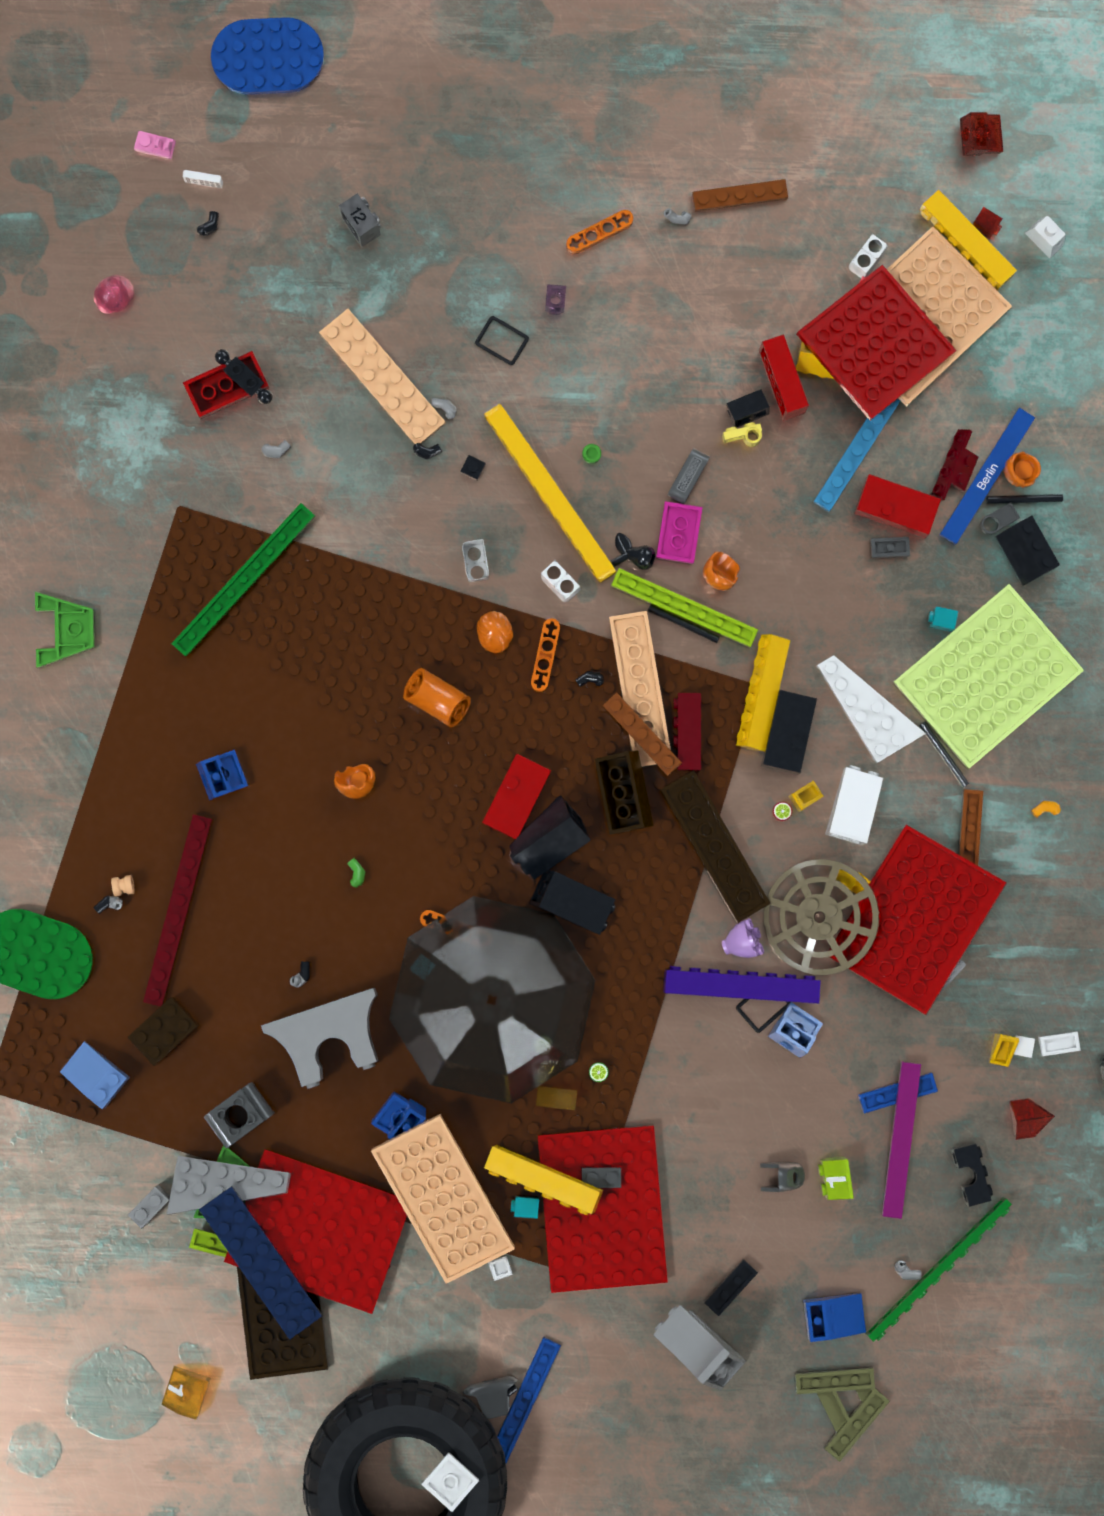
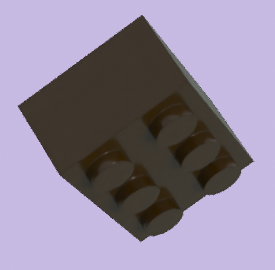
[128,997,200,1066]

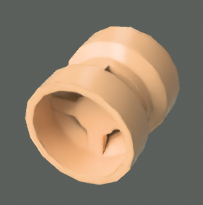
[111,875,135,897]

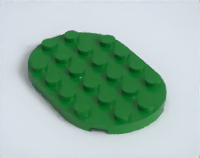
[0,909,93,999]

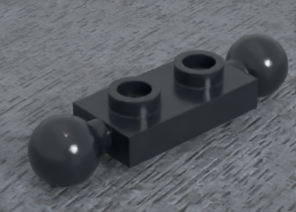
[215,349,273,404]

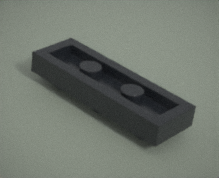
[704,1259,758,1316]

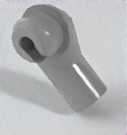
[664,208,691,225]
[895,1260,921,1280]

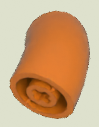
[403,668,471,728]

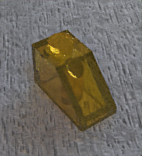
[536,1086,577,1110]

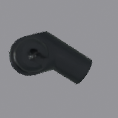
[197,211,219,236]
[413,443,442,459]
[575,671,605,687]

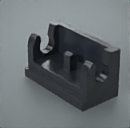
[726,389,770,427]

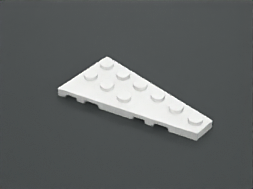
[817,655,926,763]

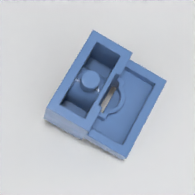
[768,1002,823,1058]

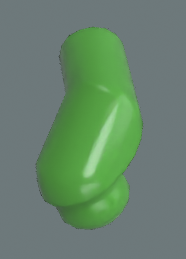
[347,858,365,888]

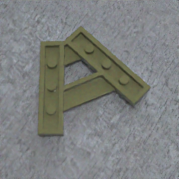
[795,1367,890,1462]

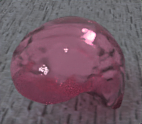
[94,275,134,314]

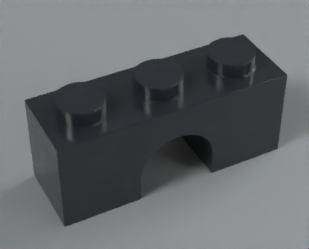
[951,1143,993,1207]

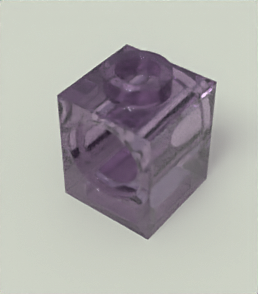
[545,284,566,315]

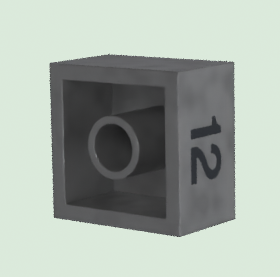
[338,193,381,247]

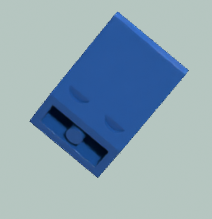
[803,1293,866,1342]

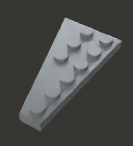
[167,1156,291,1215]

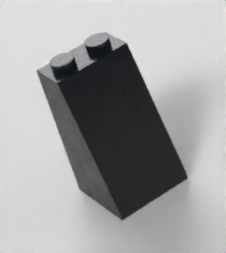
[509,795,591,879]
[529,870,616,935]

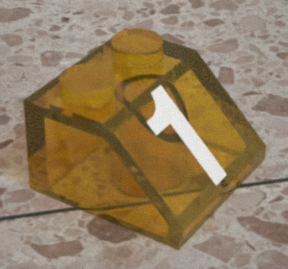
[161,1366,211,1420]

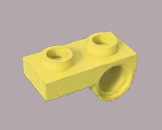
[722,422,762,447]

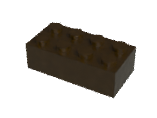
[594,750,653,835]

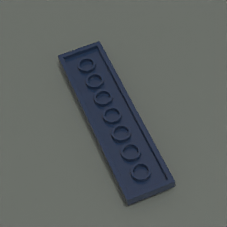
[199,1186,322,1340]

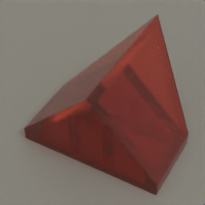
[1009,1098,1055,1140]

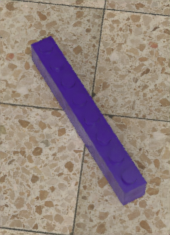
[663,966,821,1004]

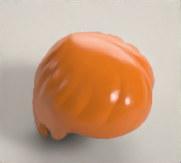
[1004,452,1041,488]
[703,551,740,591]
[477,611,513,653]
[334,764,375,799]

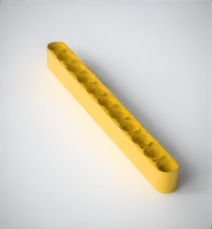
[484,403,616,583]

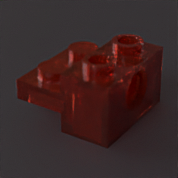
[960,112,1003,156]

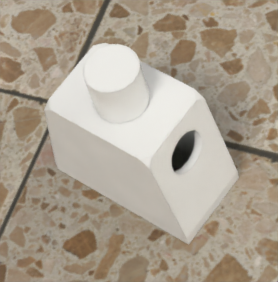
[1025,216,1066,259]

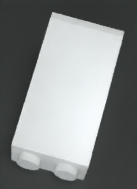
[825,765,883,845]

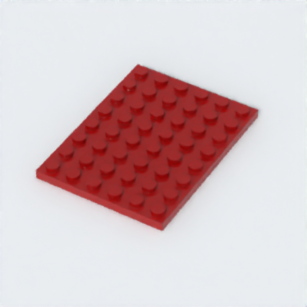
[828,825,1007,1015]
[538,1125,668,1293]
[224,1149,407,1314]

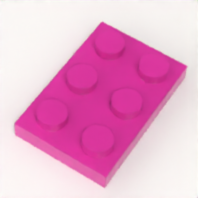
[656,501,703,564]

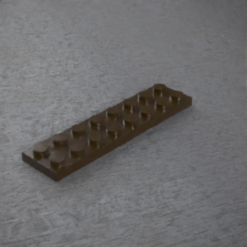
[660,770,771,923]

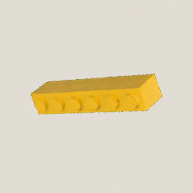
[920,189,1017,290]
[736,634,790,752]
[484,1145,603,1215]

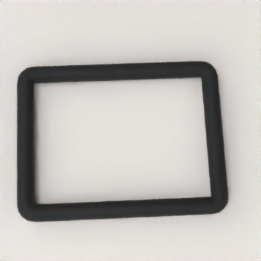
[475,316,529,365]
[736,999,790,1033]

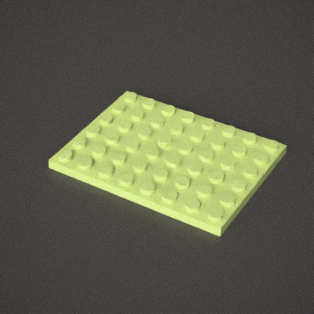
[893,584,1084,769]

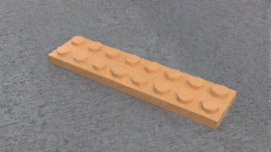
[319,309,446,444]
[609,611,671,767]

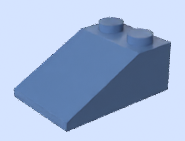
[60,1041,130,1109]

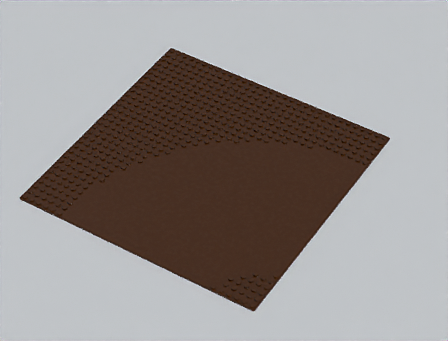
[0,506,750,1267]

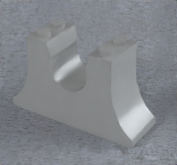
[261,988,379,1089]
[654,1305,746,1390]

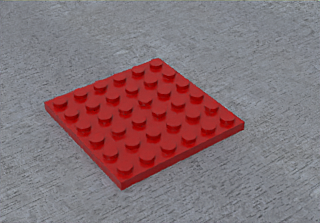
[796,265,957,421]

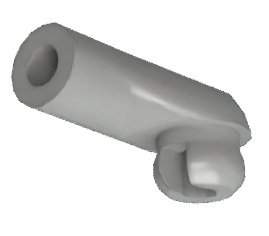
[432,398,457,419]
[262,440,291,458]

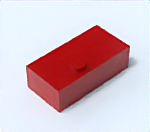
[759,334,809,421]
[183,351,269,420]
[854,474,941,538]
[482,753,551,840]

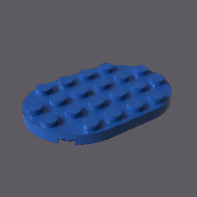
[211,17,324,95]

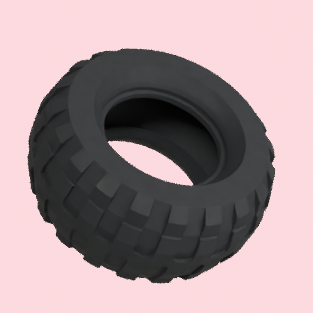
[303,1377,507,1516]

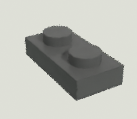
[870,537,910,558]
[582,1167,621,1188]

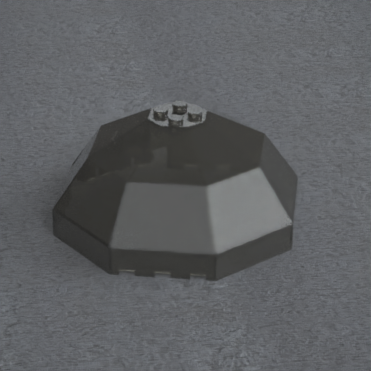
[389,896,596,1104]

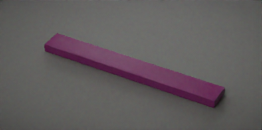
[882,1061,921,1219]

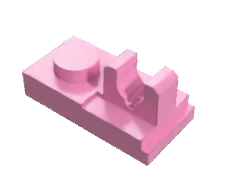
[134,131,176,159]

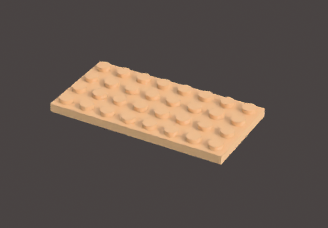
[371,1114,515,1284]

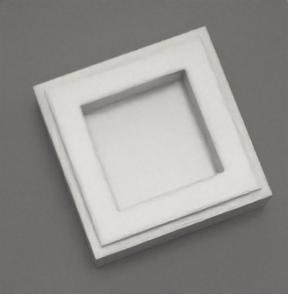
[1014,1035,1035,1058]
[488,1255,513,1281]

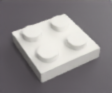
[421,1452,479,1512]

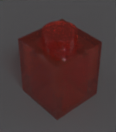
[973,207,1003,239]

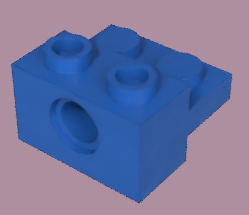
[196,750,248,800]
[371,1092,426,1139]

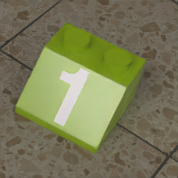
[818,1156,854,1200]

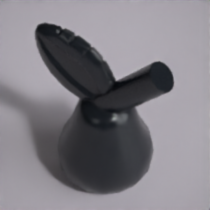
[611,533,655,570]

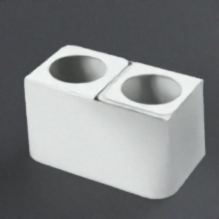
[849,234,888,278]
[462,539,489,582]
[541,560,581,602]

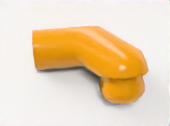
[1031,801,1061,818]

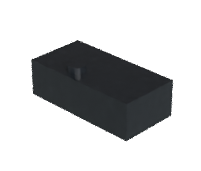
[761,690,817,775]

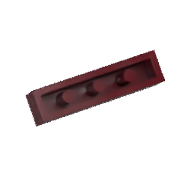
[673,693,701,771]

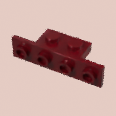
[931,429,979,500]

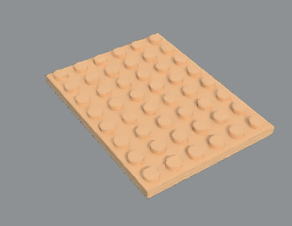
[887,227,1012,407]

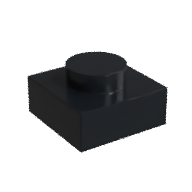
[460,455,486,481]

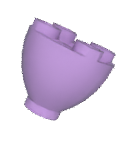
[722,918,764,958]

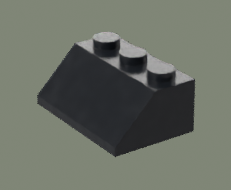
[995,516,1060,586]

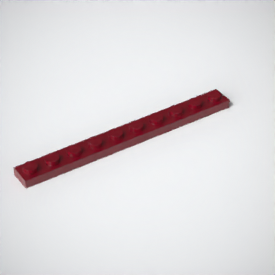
[143,814,212,1007]

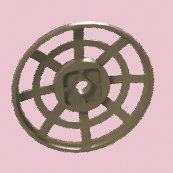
[764,859,879,975]

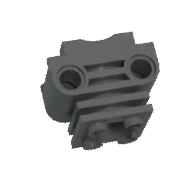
[204,1082,275,1149]

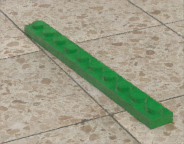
[171,503,316,657]
[865,1197,1012,1342]

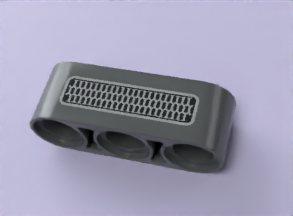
[668,448,710,504]

